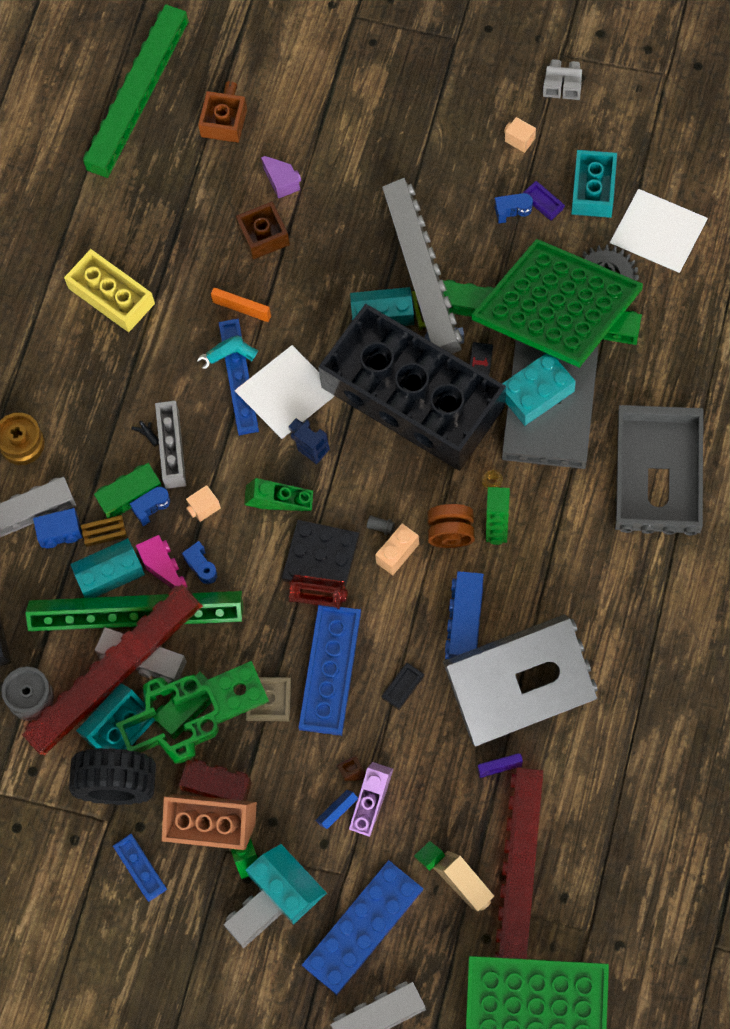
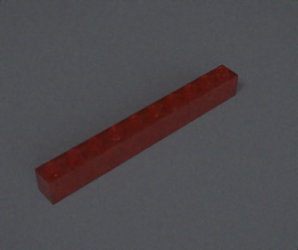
[22,584,203,756]
[494,768,544,959]

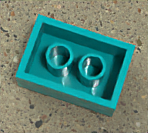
[571,150,617,218]
[502,353,576,426]

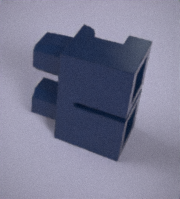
[288,418,330,464]

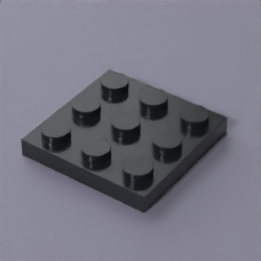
[282,520,359,594]

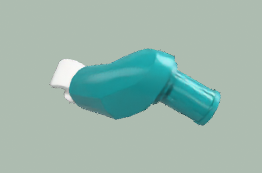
[197,335,259,369]

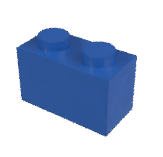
[33,508,83,548]

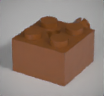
[198,81,247,143]

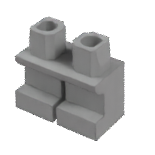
[543,59,582,100]

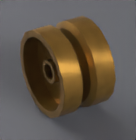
[0,413,45,465]

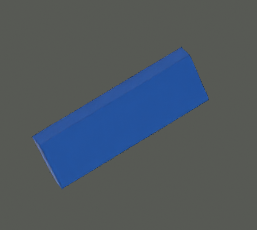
[113,834,167,902]

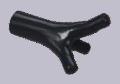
[132,421,159,447]

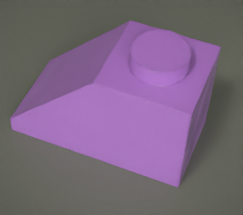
[261,156,301,199]

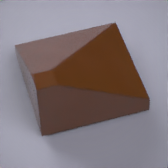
[336,756,366,781]

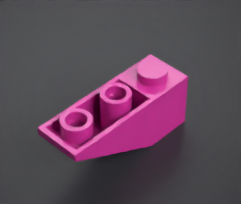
[136,535,187,594]

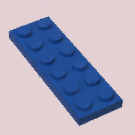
[299,604,361,736]
[302,860,423,995]

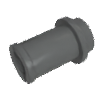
[367,515,395,535]

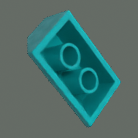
[350,287,414,326]
[70,538,145,598]
[76,683,155,750]
[246,844,327,925]

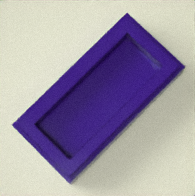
[523,181,565,221]
[478,753,523,778]

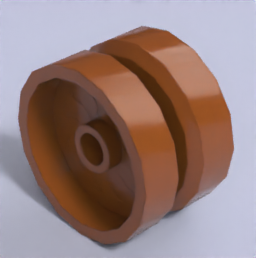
[427,504,475,548]

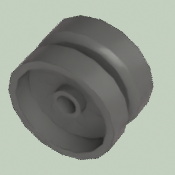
[2,666,54,721]

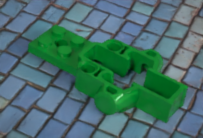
[116,661,269,764]

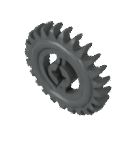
[582,244,639,281]

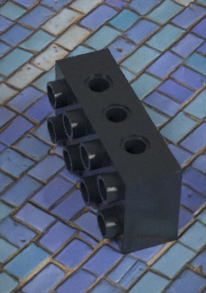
[318,303,506,471]

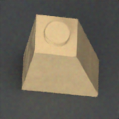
[433,851,494,911]

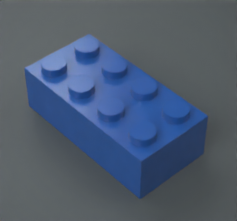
[445,571,483,660]

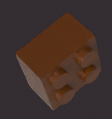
[236,201,290,260]

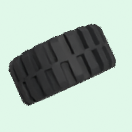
[69,748,156,805]

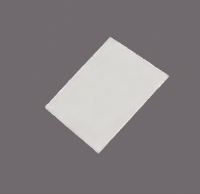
[610,189,708,273]
[235,345,334,439]

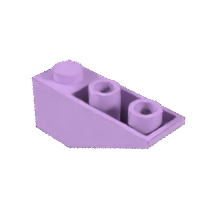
[349,762,393,837]

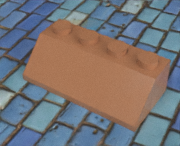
[162,794,257,850]

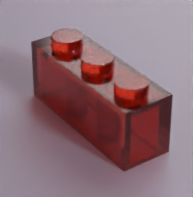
[179,759,252,801]

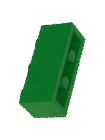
[94,463,162,519]
[153,672,212,740]

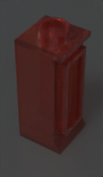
[289,575,348,609]

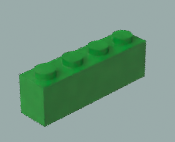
[486,487,510,545]

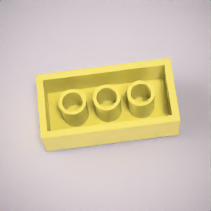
[64,249,155,332]

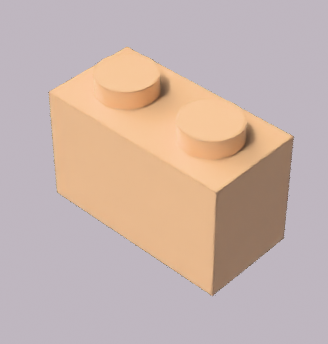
[375,523,419,575]

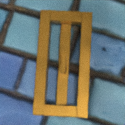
[81,515,127,547]

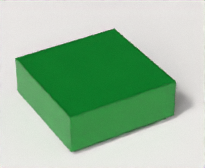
[414,841,446,871]

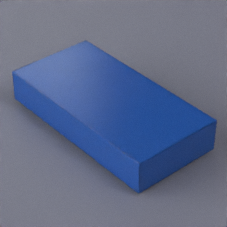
[315,790,358,829]

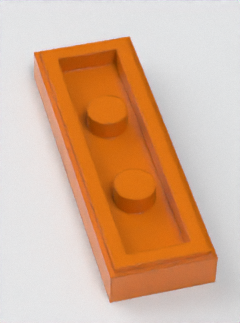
[211,288,271,322]

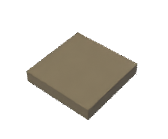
[246,677,291,722]

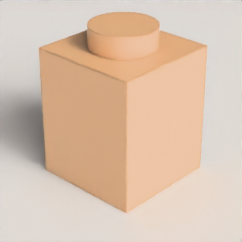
[504,117,536,153]
[186,485,221,522]

